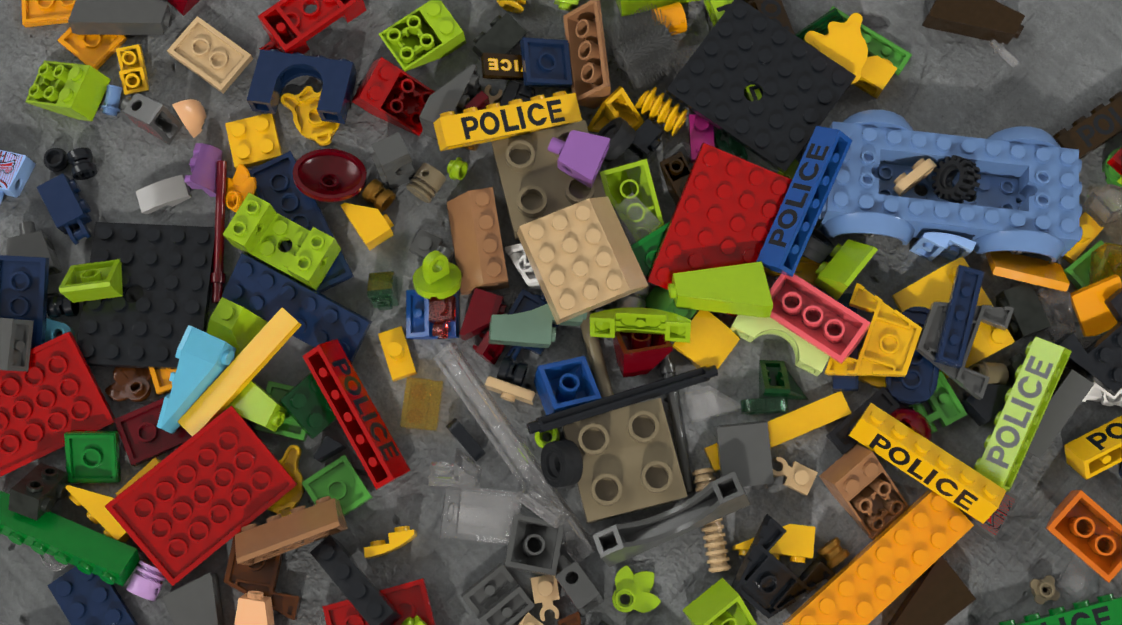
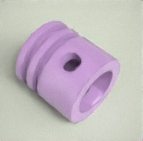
[126,560,166,601]

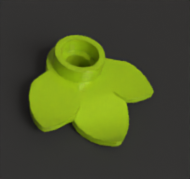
[612,565,661,613]

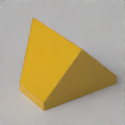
[587,86,644,133]

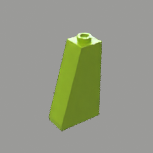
[668,261,773,318]
[224,379,286,432]

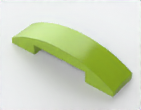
[590,307,691,343]

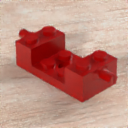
[258,0,366,54]

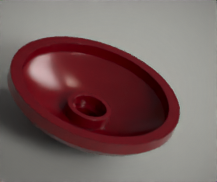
[293,149,367,202]

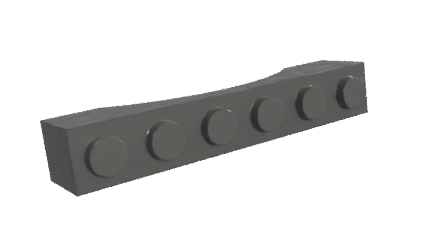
[592,471,751,567]

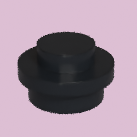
[44,148,69,172]

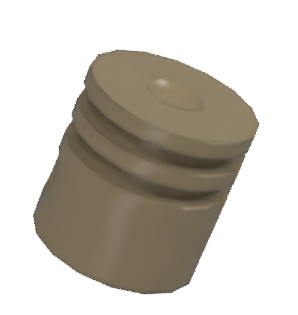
[406,163,446,203]

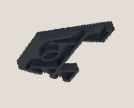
[1055,288,1122,393]
[731,514,835,619]

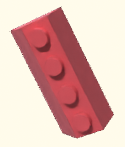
[770,274,870,364]

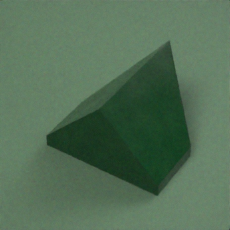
[759,360,808,400]

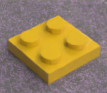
[225,113,282,169]

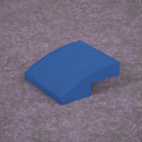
[406,289,459,339]

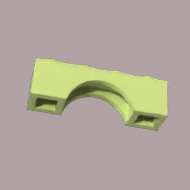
[730,315,830,376]

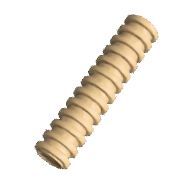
[692,468,731,573]

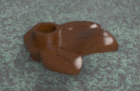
[105,367,151,402]

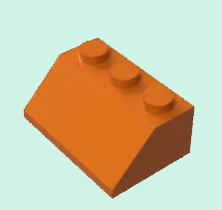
[1046,490,1122,583]

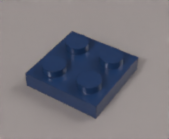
[520,37,572,88]

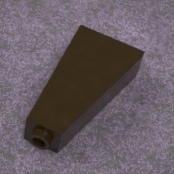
[922,0,1025,45]
[887,556,976,625]

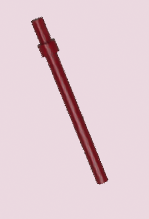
[210,160,227,304]

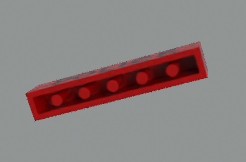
[302,339,411,490]

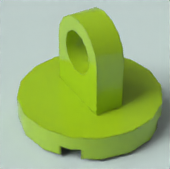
[413,250,462,299]

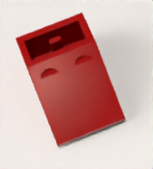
[351,57,435,136]

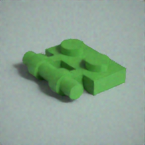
[908,371,968,434]

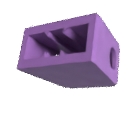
[548,130,610,188]

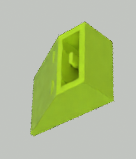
[378,0,466,72]
[25,60,111,122]

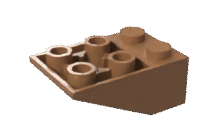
[819,444,909,540]

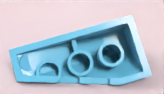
[157,325,236,434]

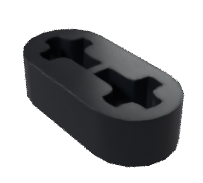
[446,418,486,462]

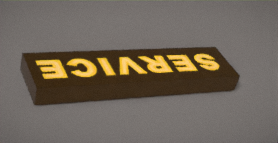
[481,53,524,81]

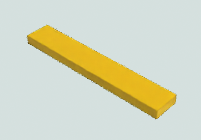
[178,308,302,436]
[704,391,852,472]

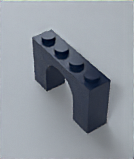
[247,49,357,124]

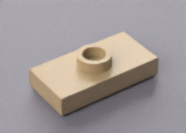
[485,376,536,405]

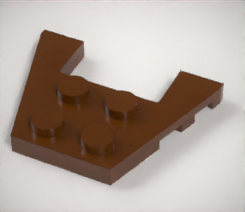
[224,530,301,620]

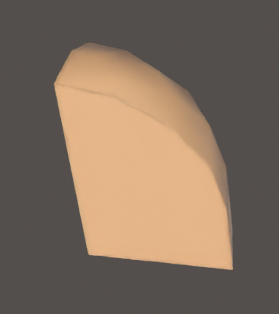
[172,99,207,138]

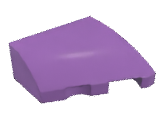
[184,143,223,197]

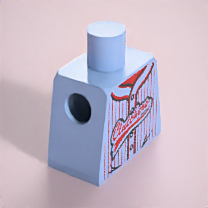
[0,150,36,205]

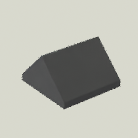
[504,514,564,576]

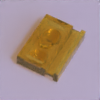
[400,377,444,432]

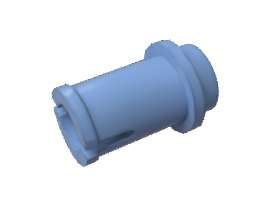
[101,85,123,116]

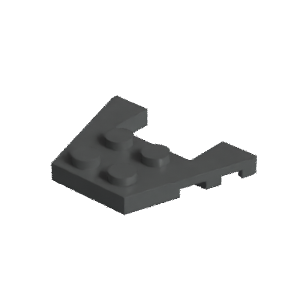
[915,302,1014,400]

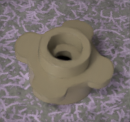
[1030,575,1060,604]

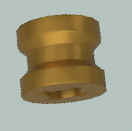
[817,537,850,569]

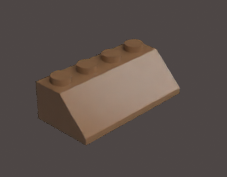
[563,0,611,109]
[447,187,509,295]
[235,496,348,566]

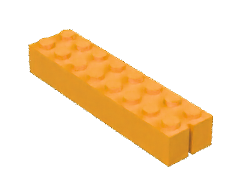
[782,489,974,625]

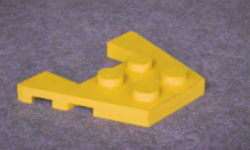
[825,283,922,377]

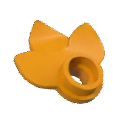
[226,164,257,212]

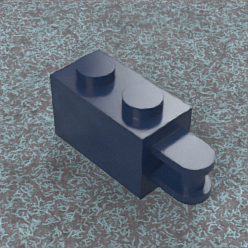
[37,174,92,245]

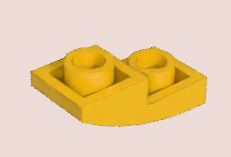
[116,44,149,95]
[363,526,417,559]

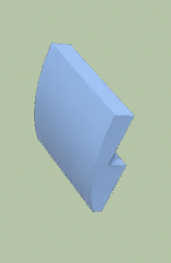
[909,232,976,261]

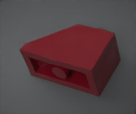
[459,288,507,340]

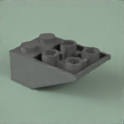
[419,64,481,140]

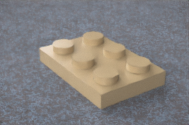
[167,16,253,94]

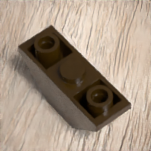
[659,152,691,206]

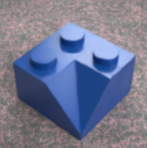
[534,356,602,415]

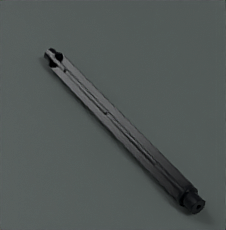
[527,365,718,434]

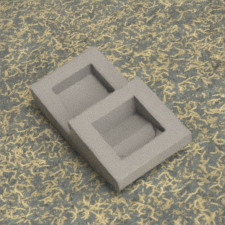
[135,175,192,215]

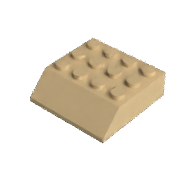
[517,196,649,325]

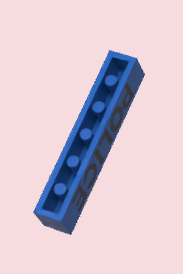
[756,126,853,277]

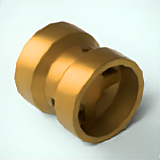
[362,179,396,213]

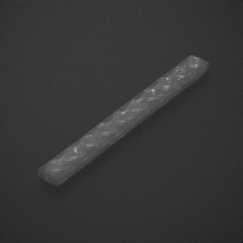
[433,342,597,563]

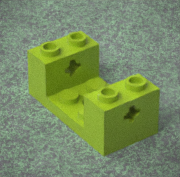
[223,193,341,291]

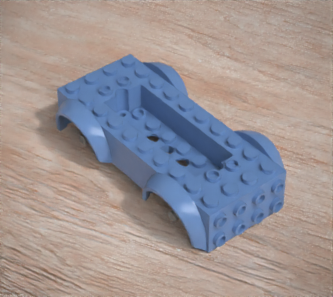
[817,110,1083,264]

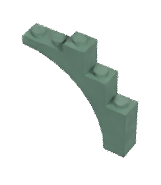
[488,302,612,348]

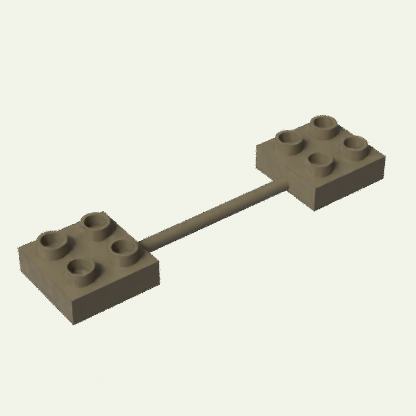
[491,120,688,524]

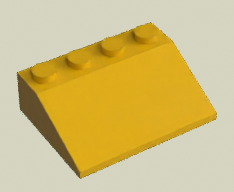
[892,256,1015,379]

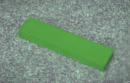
[829,6,913,76]

